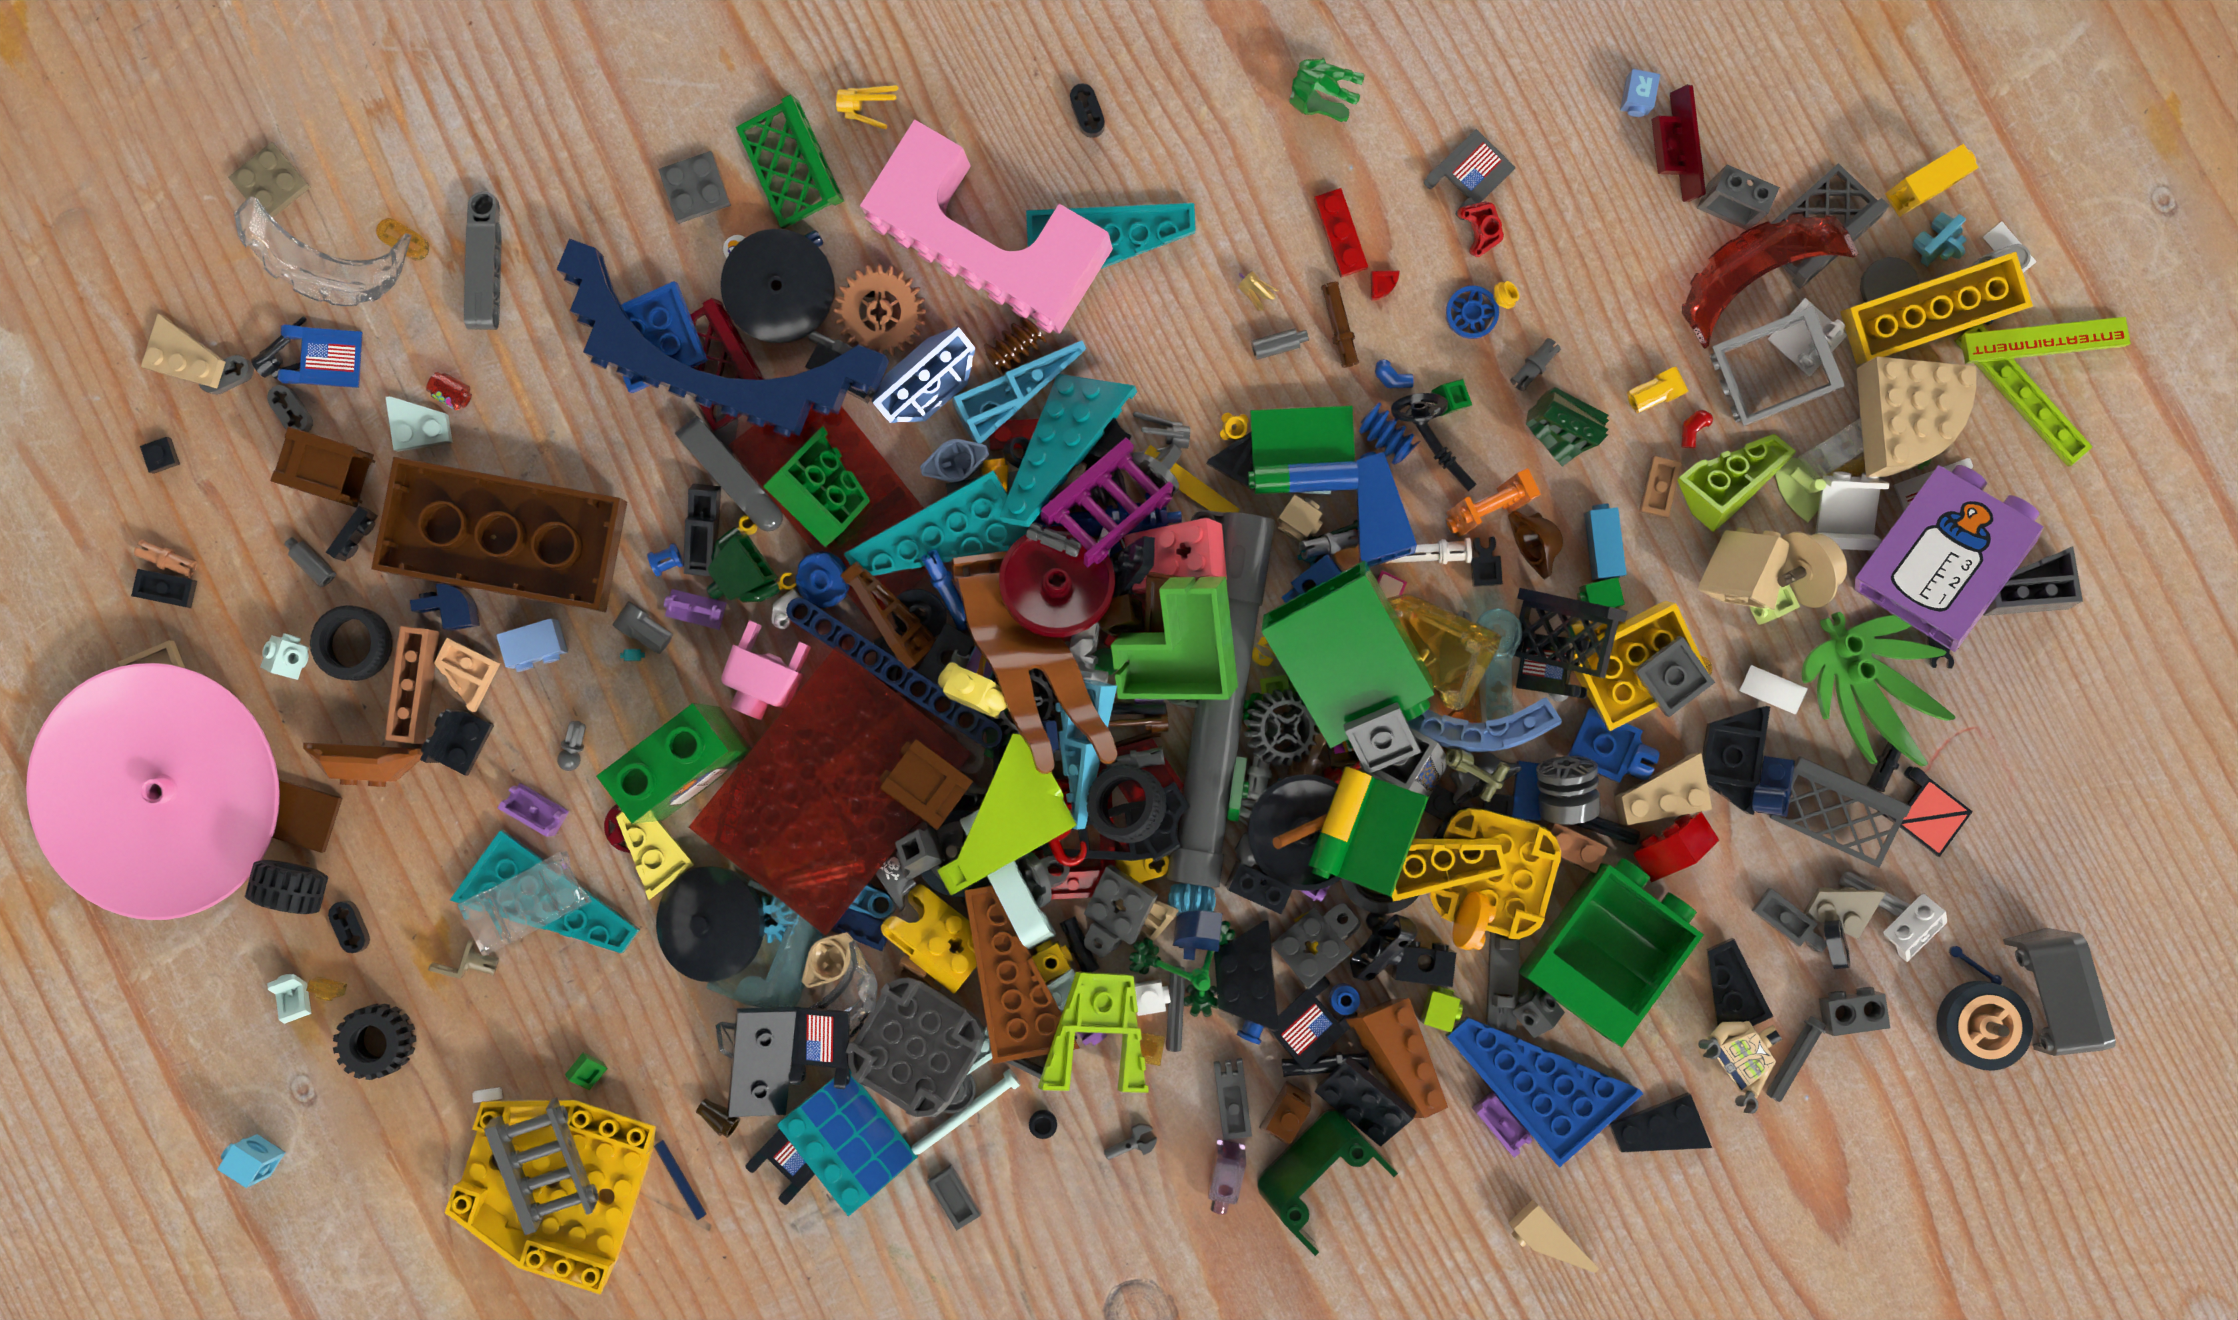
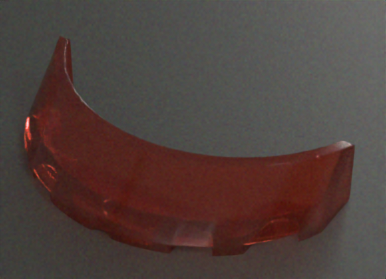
[1682,214,1859,349]

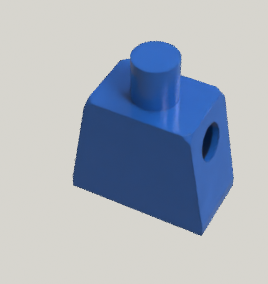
[1281,555,1342,603]

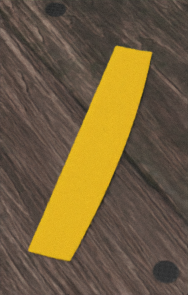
[1144,445,1240,513]

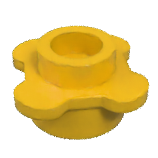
[1219,412,1249,440]

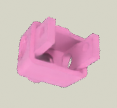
[721,620,811,720]

